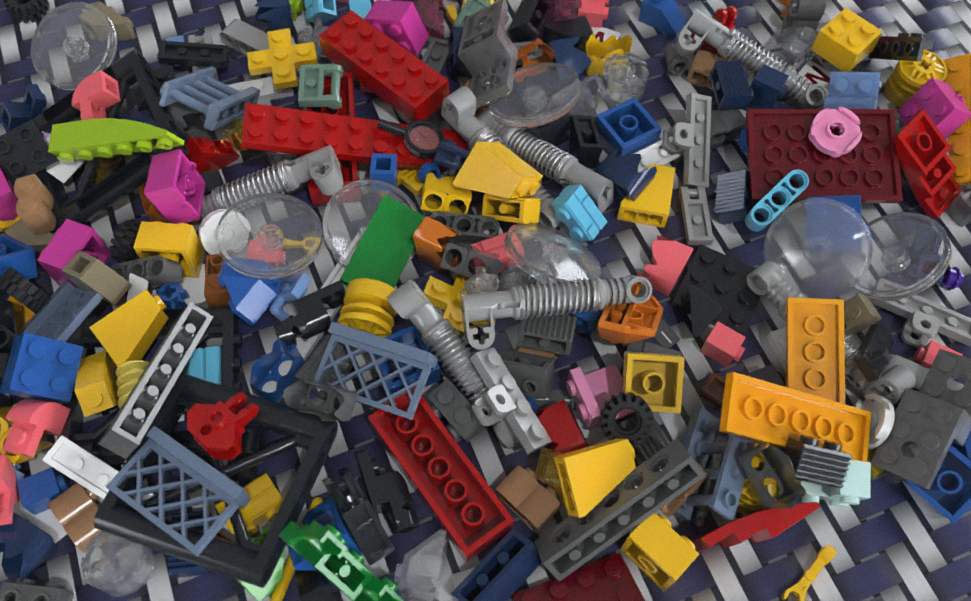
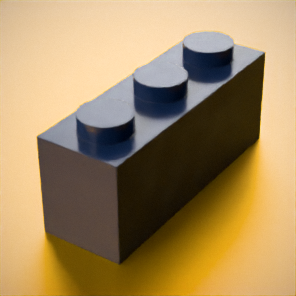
[451,528,542,601]

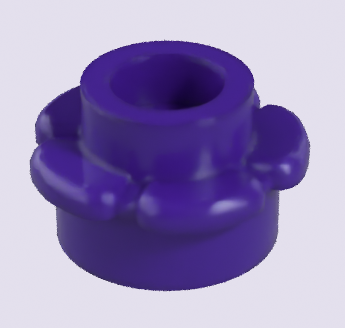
[940,267,964,291]

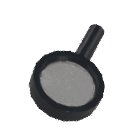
[377,119,445,159]

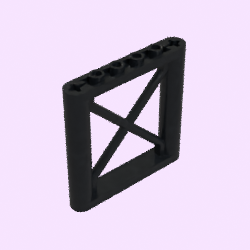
[33,49,189,228]
[57,305,243,466]
[94,373,338,588]

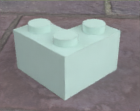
[795,460,871,507]

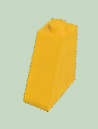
[617,164,675,228]
[89,289,169,366]
[74,350,119,417]
[554,438,636,518]

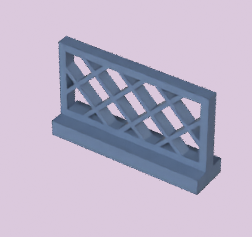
[17,281,104,342]
[314,321,438,420]
[106,426,251,557]

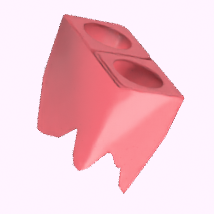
[636,235,694,296]

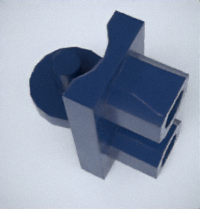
[433,139,472,176]

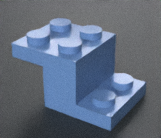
[823,71,881,109]

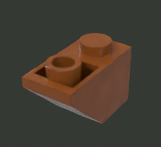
[204,252,234,306]

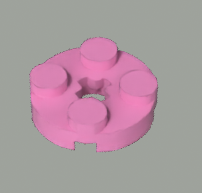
[808,107,862,158]

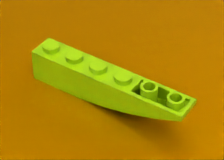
[48,118,185,163]

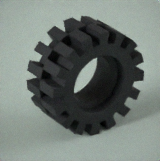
[3,0,50,23]
[109,219,141,263]
[0,267,50,314]
[600,392,654,446]

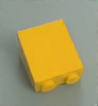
[452,142,543,198]

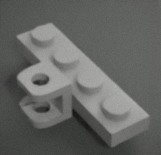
[662,93,712,189]
[871,279,971,348]
[470,347,552,454]

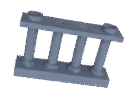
[159,66,261,131]
[673,407,755,521]

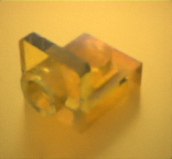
[85,154,123,184]

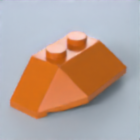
[598,278,664,344]

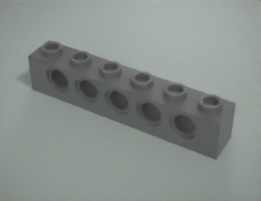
[98,302,214,459]
[535,438,706,582]

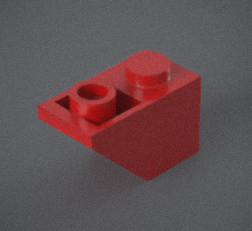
[186,136,239,173]

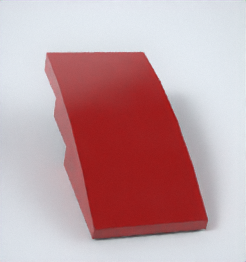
[893,109,962,220]
[691,502,820,552]

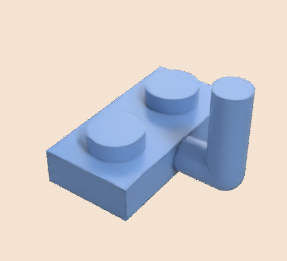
[270,272,311,322]

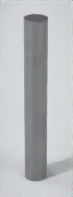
[693,454,722,530]

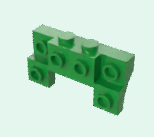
[278,520,404,601]

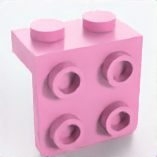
[566,365,635,430]

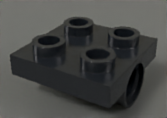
[0,119,60,186]

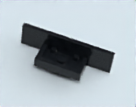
[868,33,934,62]

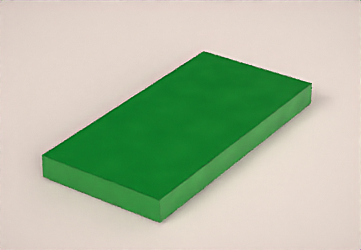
[340,195,426,288]

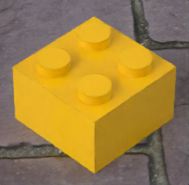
[811,8,883,72]
[133,221,206,278]
[622,351,685,414]
[620,513,699,592]

